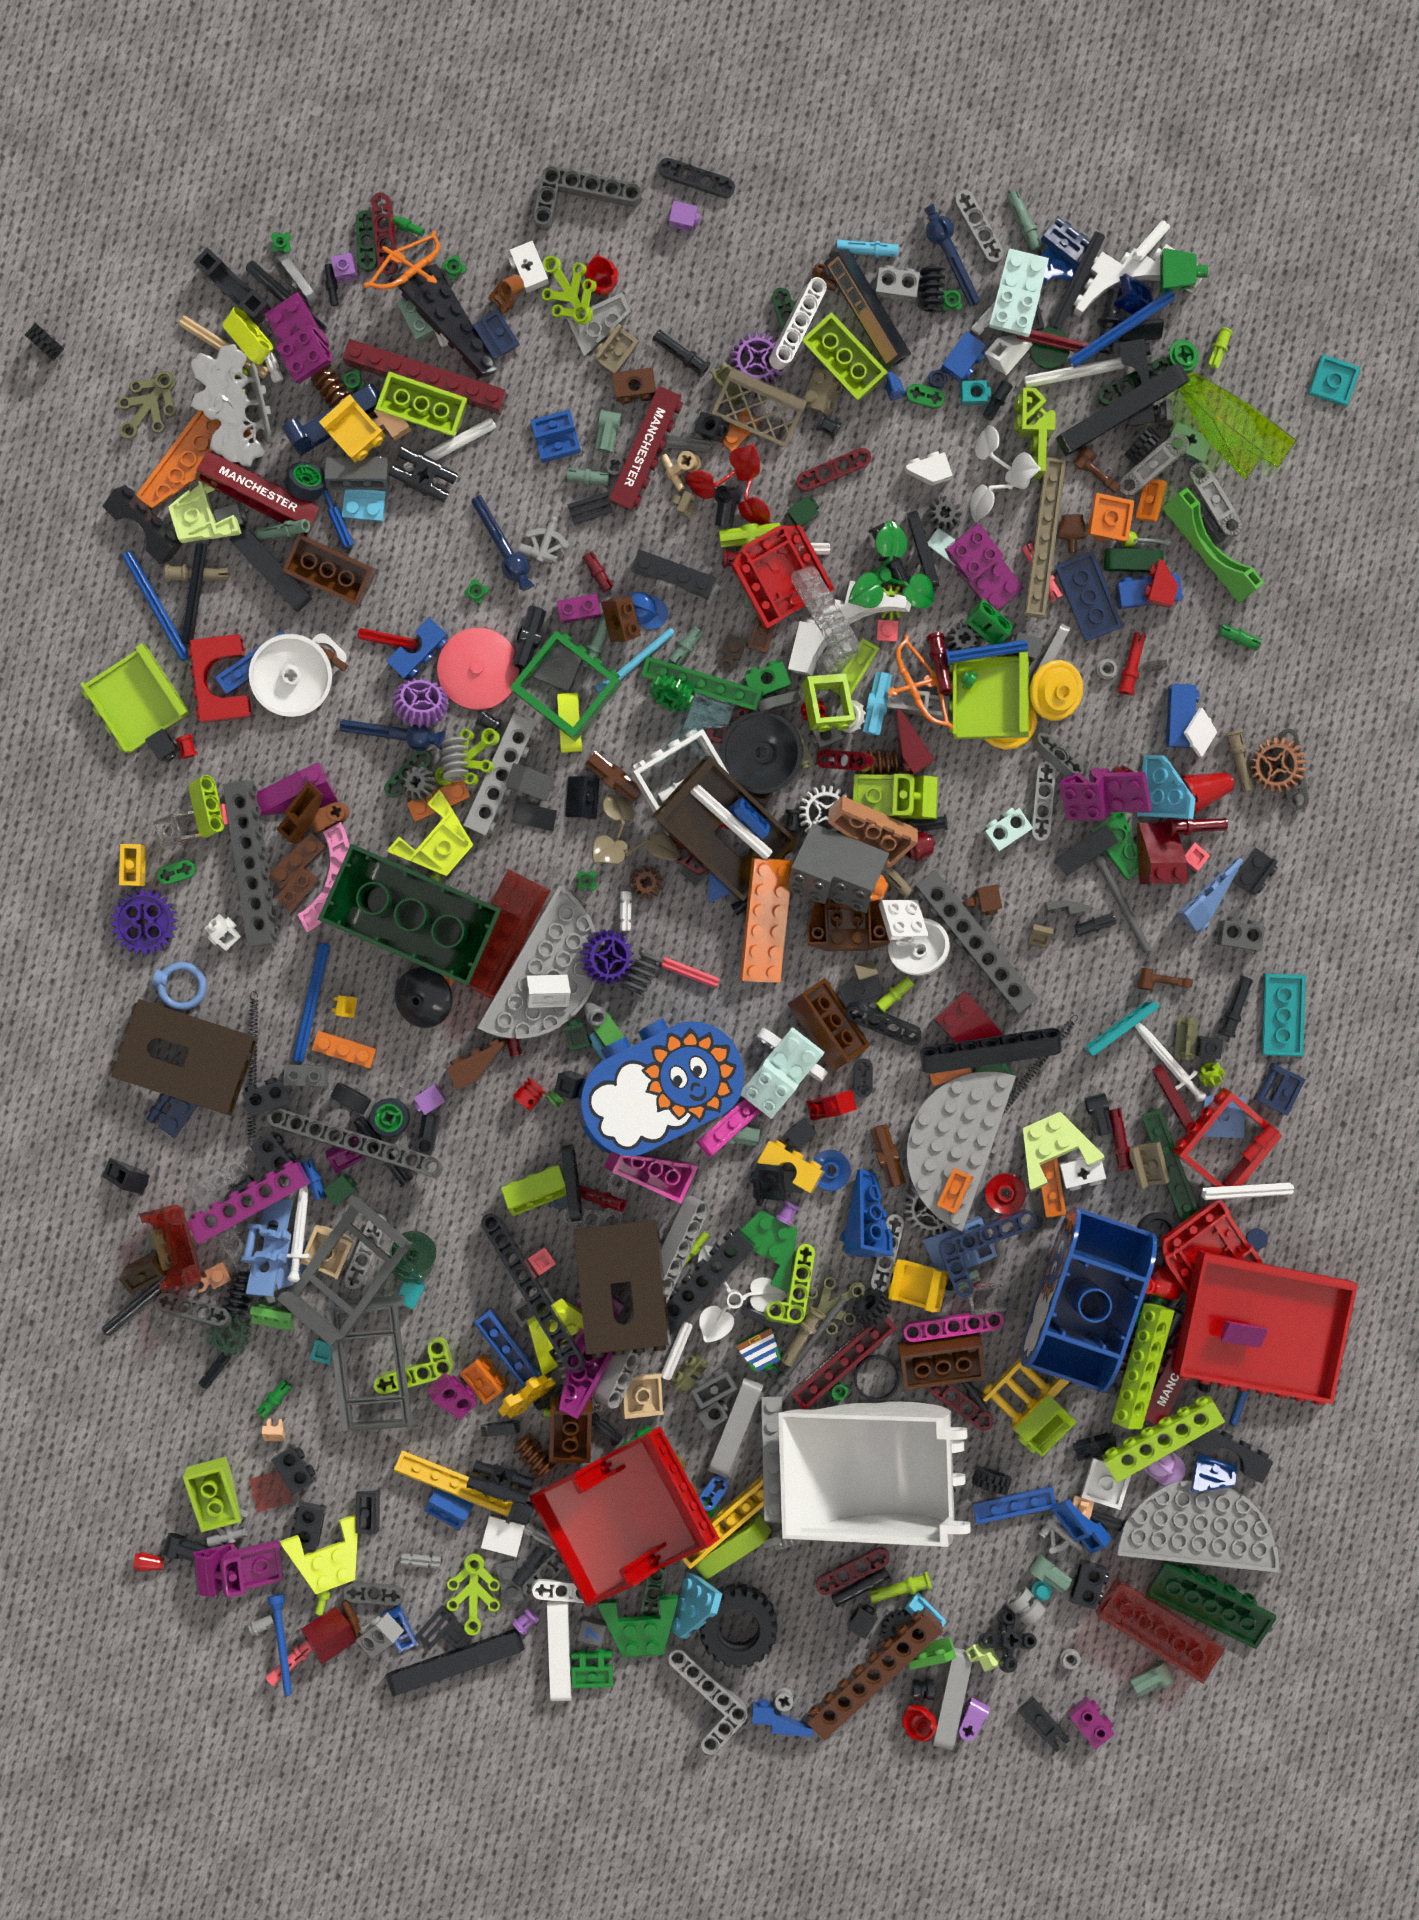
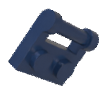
[1254,1063,1306,1116]

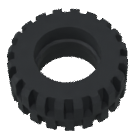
[699,1584,778,1669]

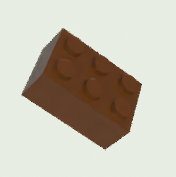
[549,1397,592,1463]

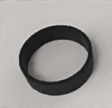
[854,1355,899,1402]

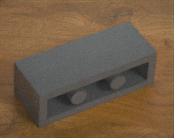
[325,456,390,490]

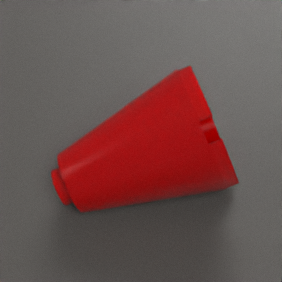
[1180,773,1235,814]

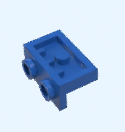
[728,796,771,839]

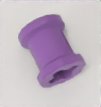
[775,1199,800,1226]
[512,1607,540,1635]

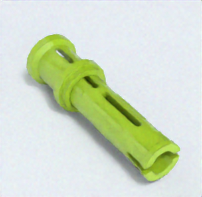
[869,1571,933,1603]

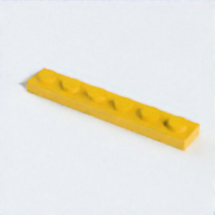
[394,1450,513,1517]

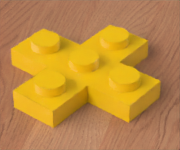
[498,1374,556,1419]

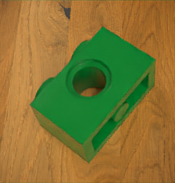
[744,660,791,697]

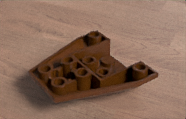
[807,898,890,952]

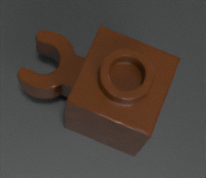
[963,884,1002,916]

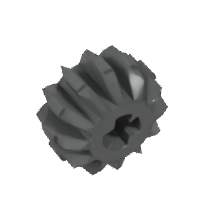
[927,496,962,532]
[946,622,981,651]
[401,767,437,802]

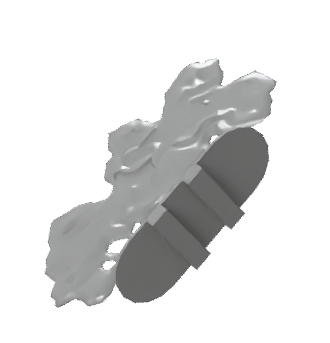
[191,344,271,467]

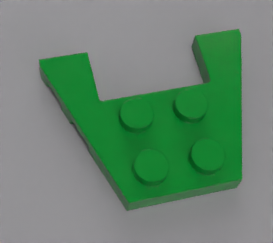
[725,1210,797,1293]
[598,1595,678,1658]

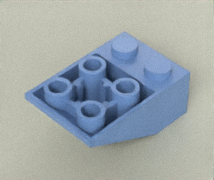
[923,1216,998,1272]

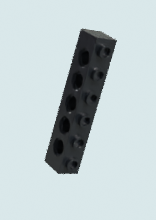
[667,1227,755,1335]

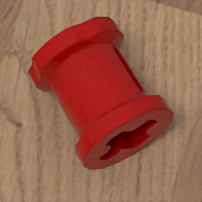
[175,734,198,759]

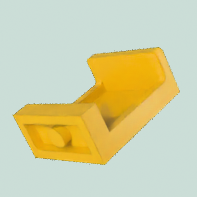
[319,394,386,463]
[888,1259,948,1312]

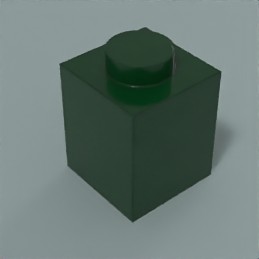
[786,496,820,527]
[323,1174,357,1206]

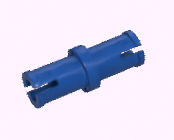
[301,1158,327,1201]

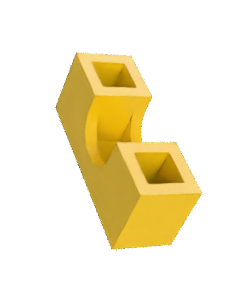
[757,1140,825,1193]

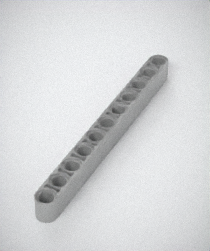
[595,1196,709,1409]

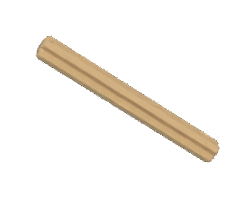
[179,316,269,379]

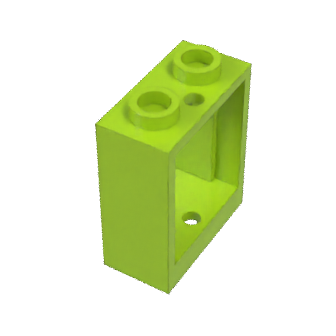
[802,673,855,732]
[1014,1395,1077,1457]

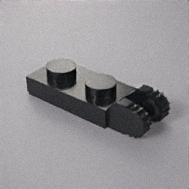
[1017,1696,1070,1752]

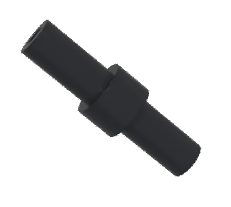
[324,264,339,306]
[962,1382,989,1413]

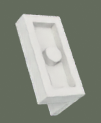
[526,975,571,1008]

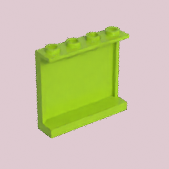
[80,643,191,754]
[949,652,1029,739]

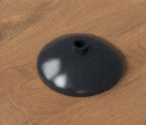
[395,967,453,1028]

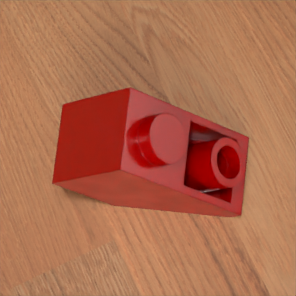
[1144,559,1178,608]
[806,1090,857,1121]

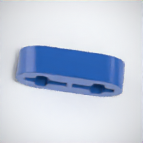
[699,1476,728,1513]

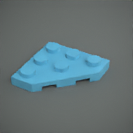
[1137,755,1195,819]
[670,1571,722,1639]

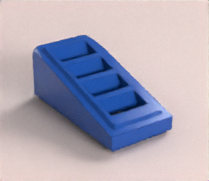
[884,371,905,402]
[382,1605,418,1653]

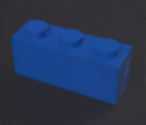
[1115,572,1183,610]
[1166,684,1200,748]

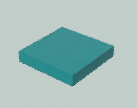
[1308,354,1361,407]

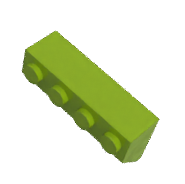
[802,312,888,401]
[375,372,468,437]

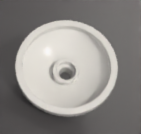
[888,918,950,975]

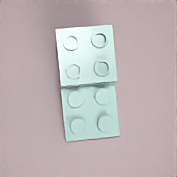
[989,248,1049,337]
[741,1027,825,1119]

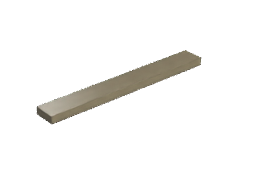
[1024,457,1066,619]

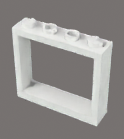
[630,728,729,835]

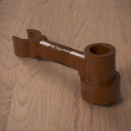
[1073,446,1121,493]
[1137,968,1193,990]

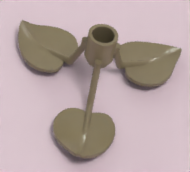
[592,795,680,865]

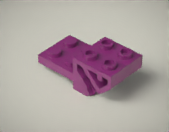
[265,292,333,384]
[945,523,1024,610]
[1059,768,1152,821]
[193,1540,283,1598]

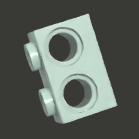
[984,807,1033,852]

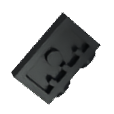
[1232,847,1278,895]
[750,1163,786,1207]

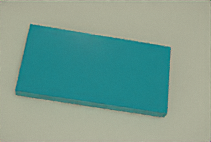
[1261,973,1306,1057]
[1083,1001,1159,1056]

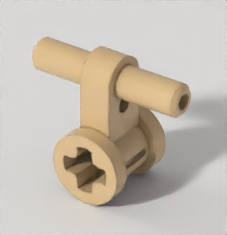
[660,451,702,492]

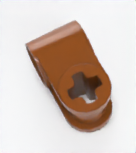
[488,274,524,314]
[312,802,349,834]

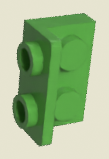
[250,1303,295,1331]
[909,1637,957,1670]

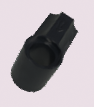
[714,485,741,528]
[1084,1093,1113,1136]
[416,1114,440,1155]
[162,1533,206,1562]

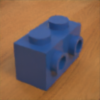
[941,331,986,383]

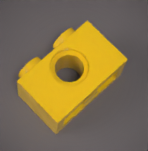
[119,844,146,886]

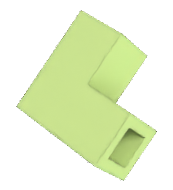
[965,1644,999,1672]

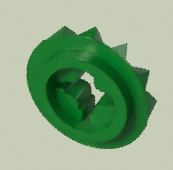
[1168,339,1199,372]

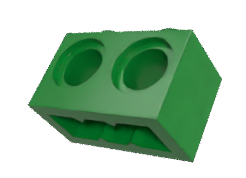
[965,598,1013,645]

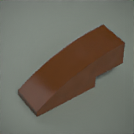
[276,781,323,844]

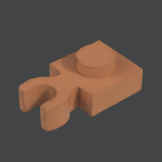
[193,1261,233,1293]

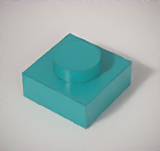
[310,1338,332,1365]

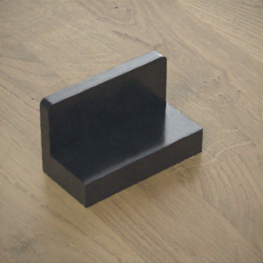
[565,776,600,819]

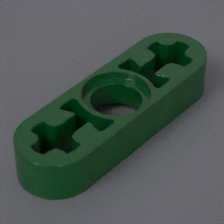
[356,210,377,272]
[772,288,802,343]
[384,750,432,798]

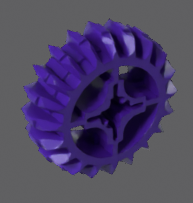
[579,929,634,985]

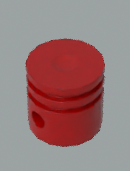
[512,1077,547,1111]

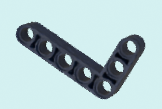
[282,384,380,455]
[938,1209,1037,1298]

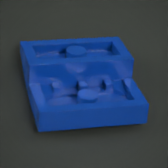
[530,409,581,463]

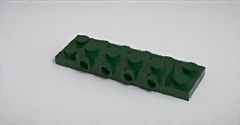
[1146,1561,1276,1649]

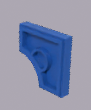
[1041,247,1080,284]

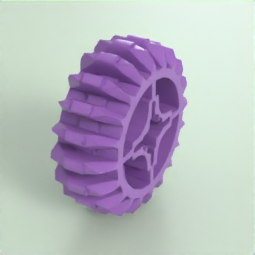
[730,332,784,384]
[392,677,448,728]

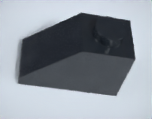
[102,1158,150,1195]

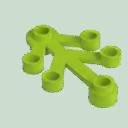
[542,256,596,325]
[435,728,500,786]
[447,1553,500,1635]

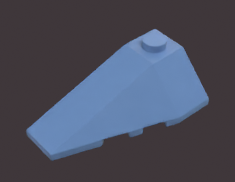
[1177,858,1243,932]

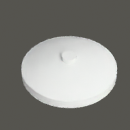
[249,634,332,717]

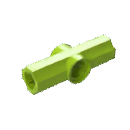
[719,523,780,549]

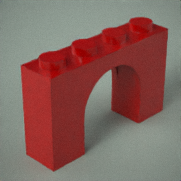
[188,634,253,723]

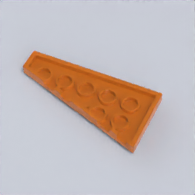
[136,411,259,509]

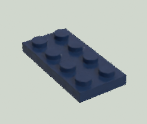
[1054,551,1124,643]

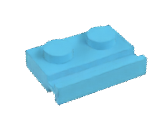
[342,490,386,522]

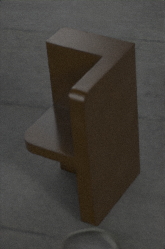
[119,1250,166,1295]

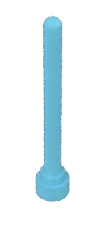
[594,628,674,695]

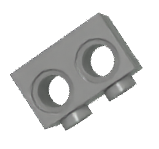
[875,265,920,302]
[356,1612,404,1658]

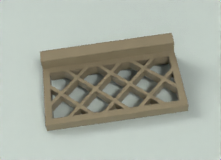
[711,367,807,447]

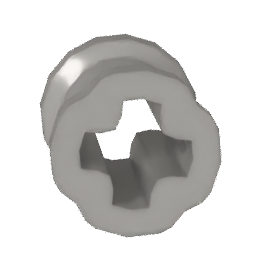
[774,1687,793,1711]

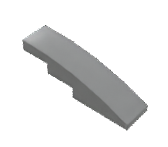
[887,687,953,721]

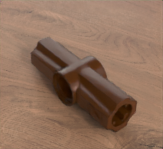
[585,751,642,803]
[870,1124,905,1188]

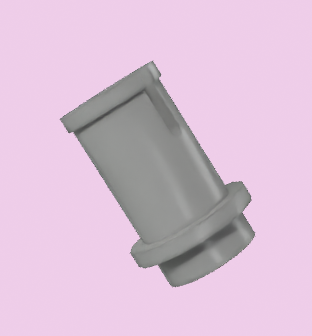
[248,1614,275,1636]

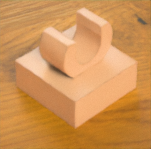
[262,1419,286,1442]
[1072,1495,1094,1519]

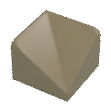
[853,960,878,980]

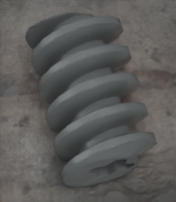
[622,952,663,997]

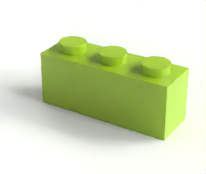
[501,1165,566,1216]

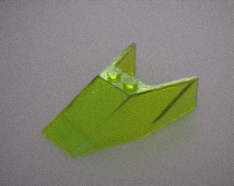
[1179,371,1297,480]

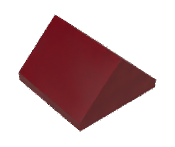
[300,1606,356,1665]

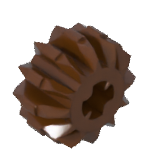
[629,865,664,900]

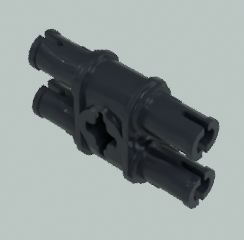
[388,445,458,503]
[466,1460,535,1506]

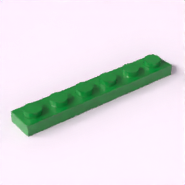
[641,656,764,711]

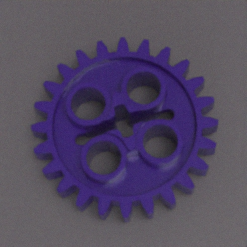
[110,889,179,955]

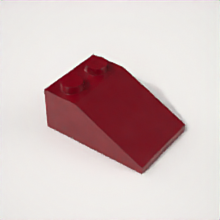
[894,708,935,775]
[1137,823,1188,885]
[933,991,1003,1042]

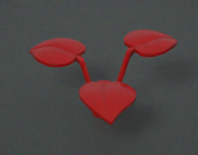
[685,444,771,525]

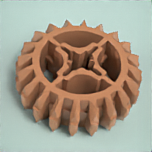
[1250,737,1307,793]

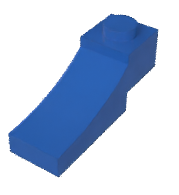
[1051,1499,1111,1554]
[751,1699,813,1737]

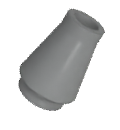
[582,1001,606,1026]

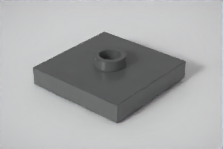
[531,638,582,692]

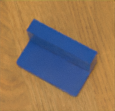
[424,1488,474,1530]

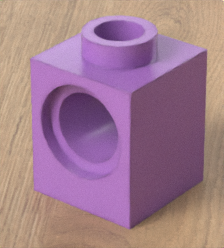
[669,201,701,232]
[331,253,359,283]
[414,1084,447,1115]

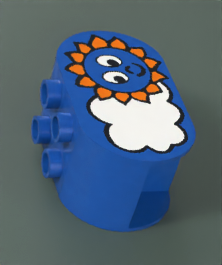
[577,1018,744,1156]
[1021,1207,1157,1393]

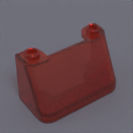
[139,1204,202,1293]

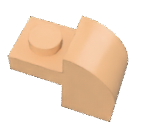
[372,410,411,441]

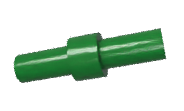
[385,215,425,237]

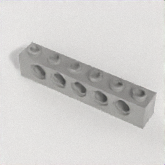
[463,713,539,837]

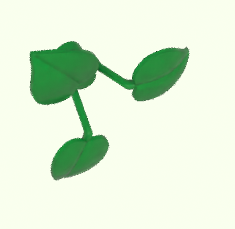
[848,521,934,608]

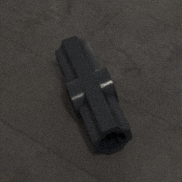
[511,605,547,669]

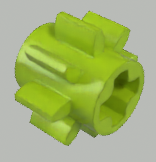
[1198,1062,1226,1087]

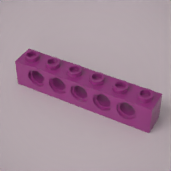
[187,1161,311,1245]

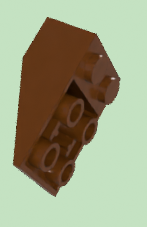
[447,1039,507,1090]

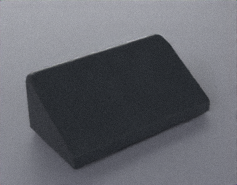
[1121,318,1164,342]
[513,802,558,831]
[355,1490,380,1534]

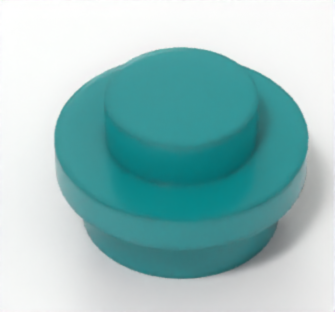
[1031,1580,1052,1601]

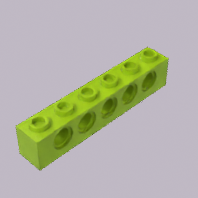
[1112,1303,1175,1429]
[1102,1395,1225,1483]

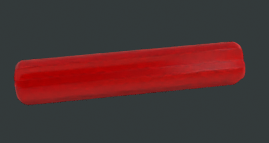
[358,628,418,651]

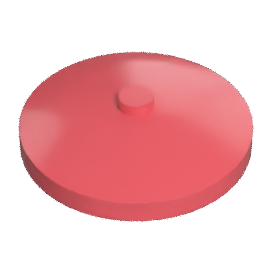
[437,628,519,710]

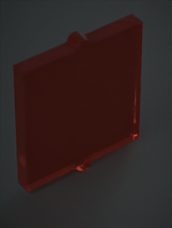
[249,1471,293,1512]

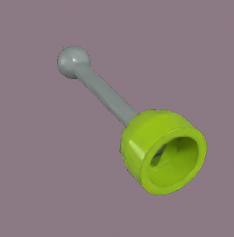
[1122,531,1172,548]

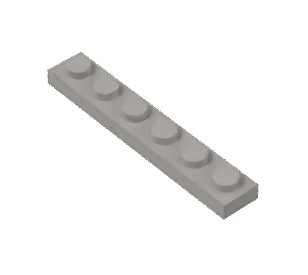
[761,1397,782,1522]

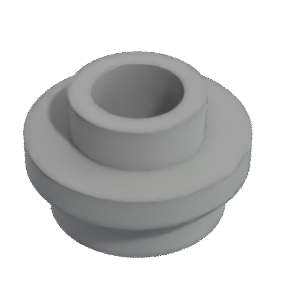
[1096,659,1117,680]
[1060,1648,1081,1670]

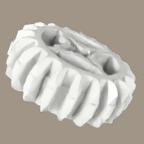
[798,785,847,834]

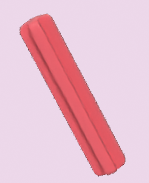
[661,957,719,988]

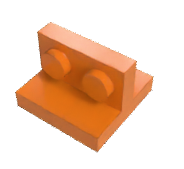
[1087,493,1135,542]

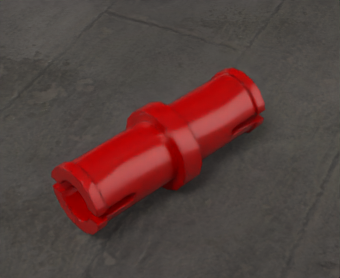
[1241,1123,1279,1162]

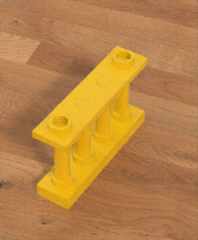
[981,1356,1069,1430]

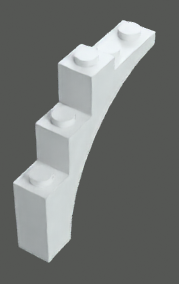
[1073,244,1202,317]
[788,581,911,676]

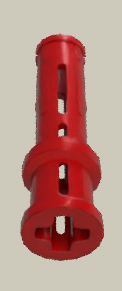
[1116,632,1147,696]

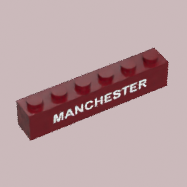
[609,386,683,512]
[195,450,320,536]
[790,1317,897,1410]
[1145,1326,1186,1425]

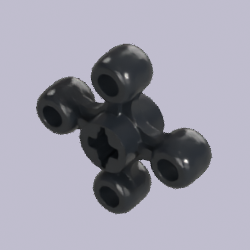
[977,1609,1037,1673]

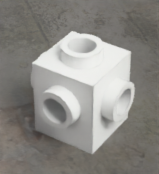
[205,914,241,951]

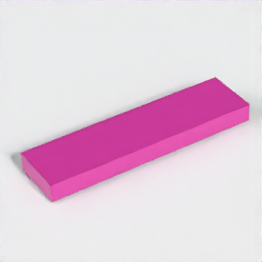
[696,1098,761,1158]

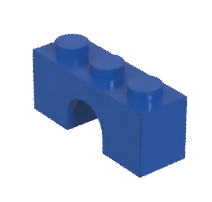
[387,617,449,680]

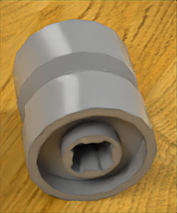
[1006,1586,1045,1626]

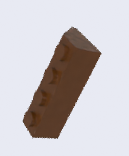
[282,534,378,606]
[787,978,870,1071]
[898,1333,986,1391]

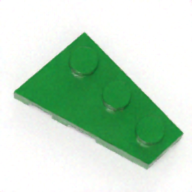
[1089,812,1139,880]

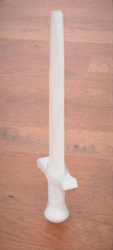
[1135,1022,1206,1102]
[287,1185,311,1283]

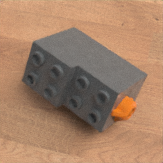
[787,823,889,913]

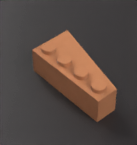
[828,796,918,868]

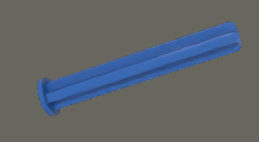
[945,640,1028,666]

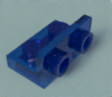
[1114,273,1153,315]

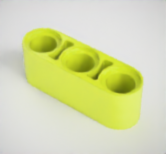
[222,307,273,365]
[557,692,582,753]

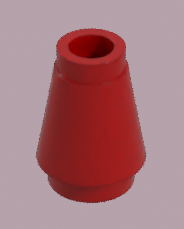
[133,1551,164,1572]

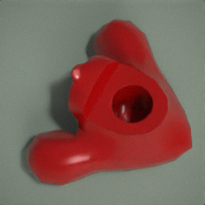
[1145,1265,1181,1300]

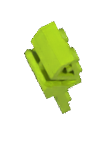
[1014,388,1056,479]
[853,774,939,819]

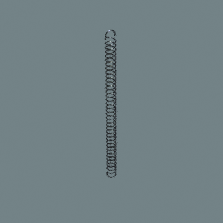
[247,991,259,1146]
[1004,1015,1078,1113]

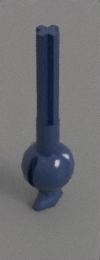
[924,204,981,307]
[472,495,535,591]
[340,719,446,751]

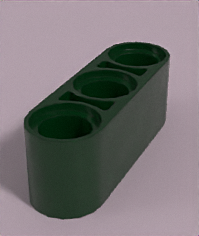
[1104,548,1164,573]

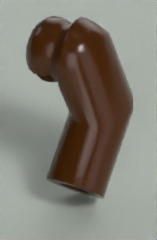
[812,263,836,291]

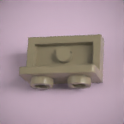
[594,324,639,373]
[803,367,843,417]
[1130,1142,1170,1189]

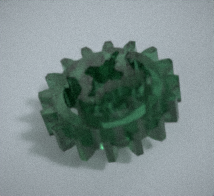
[206,1312,252,1356]

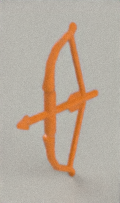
[363,230,441,290]
[887,635,953,729]

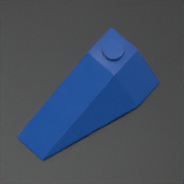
[845,1169,893,1257]

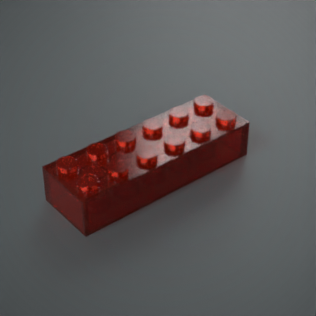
[461,869,551,999]
[1095,1577,1225,1684]

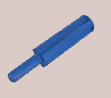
[323,489,354,550]

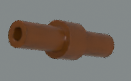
[316,642,348,672]
[341,1600,361,1639]

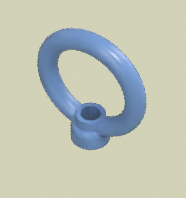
[152,962,207,1011]

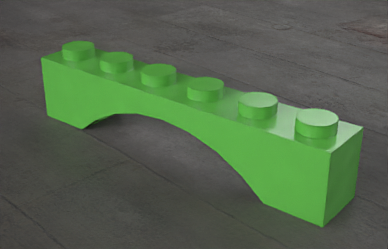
[1162,487,1265,603]

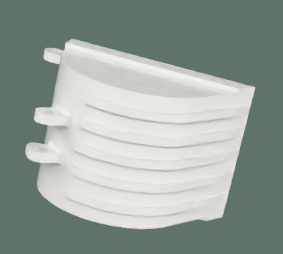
[778,1401,971,1547]

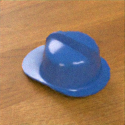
[626,591,668,629]

